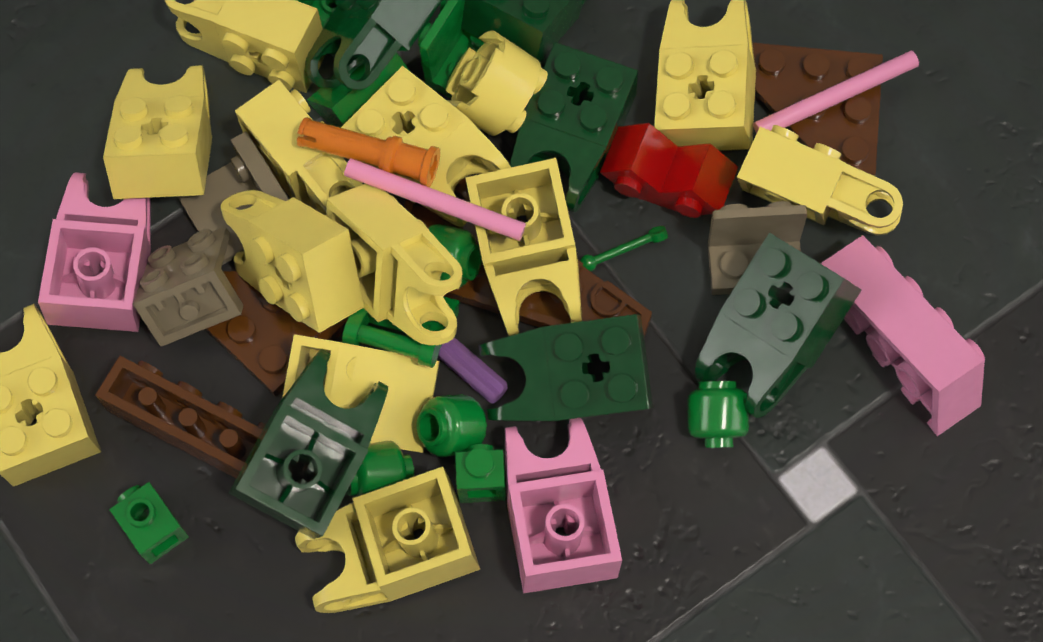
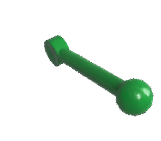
[580,226,668,272]

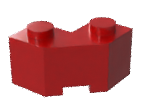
[600,123,738,218]

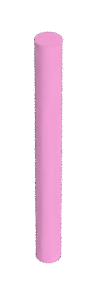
[753,50,919,134]
[344,158,526,241]

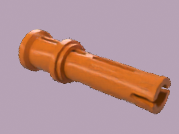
[297,117,440,187]

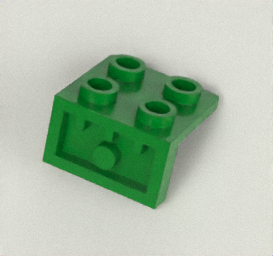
[418,0,485,98]

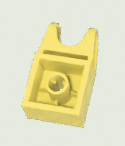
[165,0,326,93]
[654,0,756,150]
[103,65,212,199]
[341,66,511,227]
[235,80,362,216]
[737,125,903,236]
[465,158,582,336]
[326,184,462,345]
[221,190,364,333]
[0,304,101,487]
[295,467,480,613]

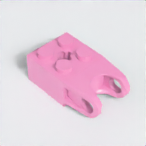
[38,172,151,332]
[505,418,622,593]

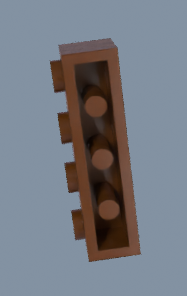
[95,356,266,478]

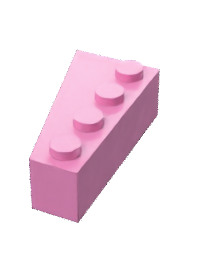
[820,235,985,436]

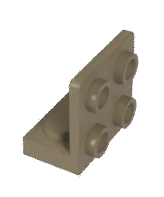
[178,131,289,265]
[707,201,807,295]
[133,226,243,347]

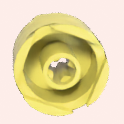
[445,31,548,136]

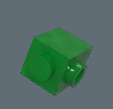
[109,482,189,565]

